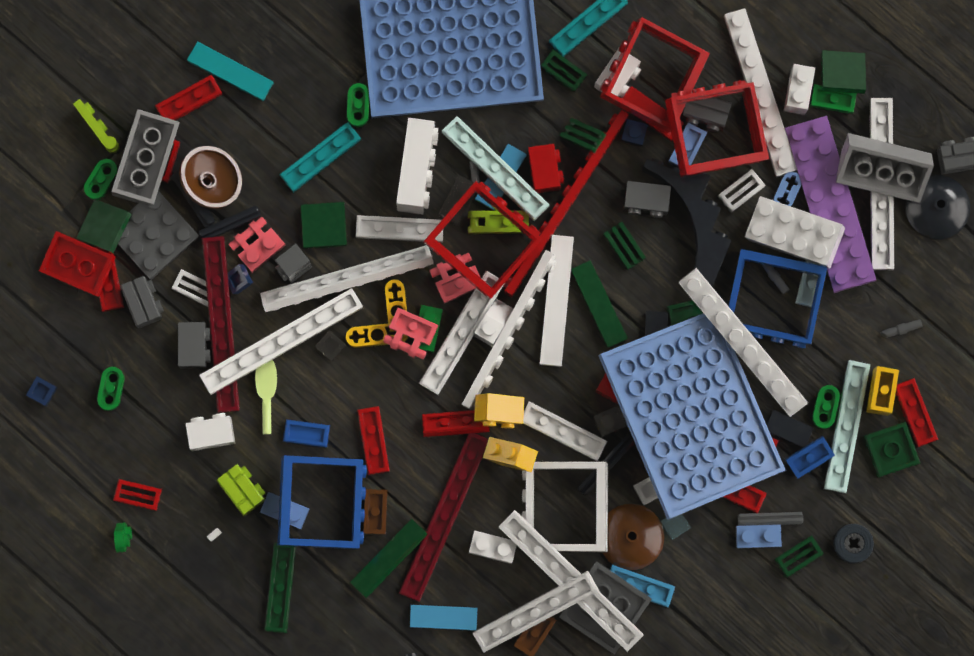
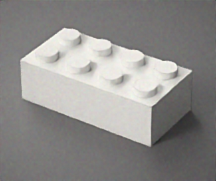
[396,118,439,214]
[745,196,845,269]

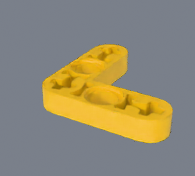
[346,279,408,348]

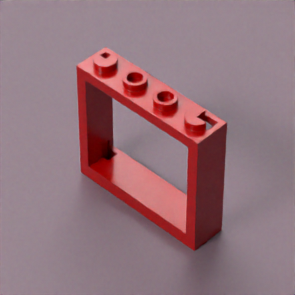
[600,17,710,133]
[665,80,769,177]
[423,181,543,299]

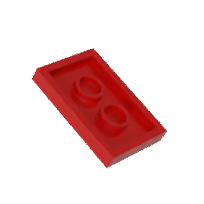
[39,231,116,297]

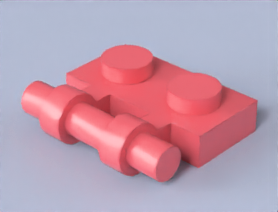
[228,217,286,273]
[429,252,481,304]
[383,308,438,359]

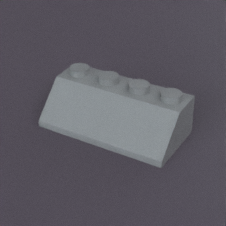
[111,109,180,205]
[836,133,934,203]

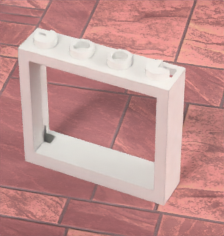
[522,462,608,552]

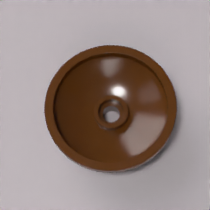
[179,146,242,209]
[602,504,664,570]

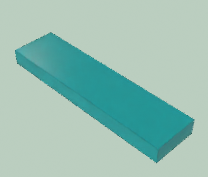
[549,0,628,57]
[187,41,273,101]
[280,122,361,193]

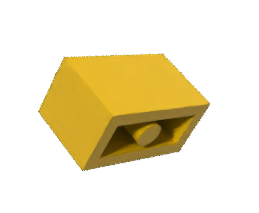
[866,366,899,416]
[474,393,524,428]
[483,437,538,472]

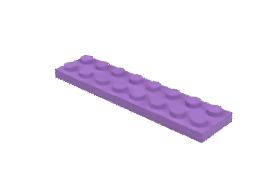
[785,116,876,293]

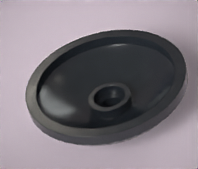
[905,175,970,240]

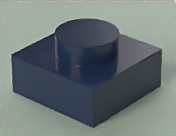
[621,119,648,147]
[228,264,253,294]
[26,377,57,407]

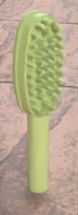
[255,360,277,435]

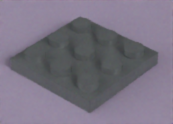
[118,191,200,280]
[559,561,652,654]

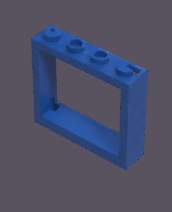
[729,249,827,348]
[277,455,367,549]

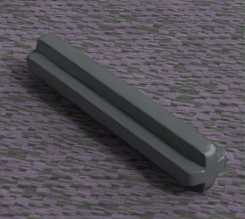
[737,512,803,526]

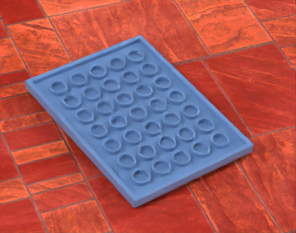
[360,0,544,118]
[598,313,785,520]

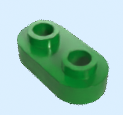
[347,83,370,127]
[84,159,118,200]
[97,367,125,411]
[812,385,840,429]
[114,522,132,553]

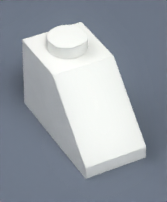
[474,299,513,347]

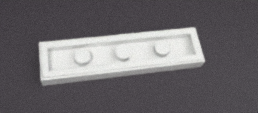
[356,215,443,243]
[523,401,607,461]

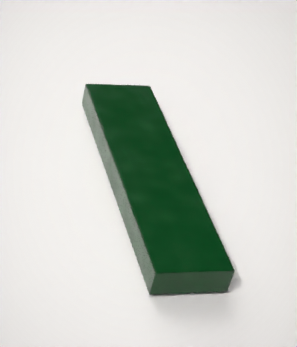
[571,260,628,348]
[350,519,428,598]
[264,542,296,633]

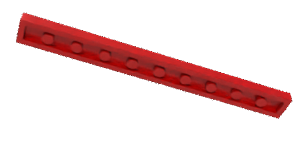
[503,110,629,298]

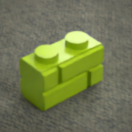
[216,464,266,516]

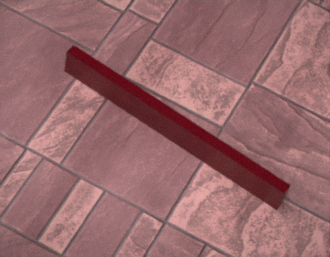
[202,236,240,413]
[399,433,489,602]

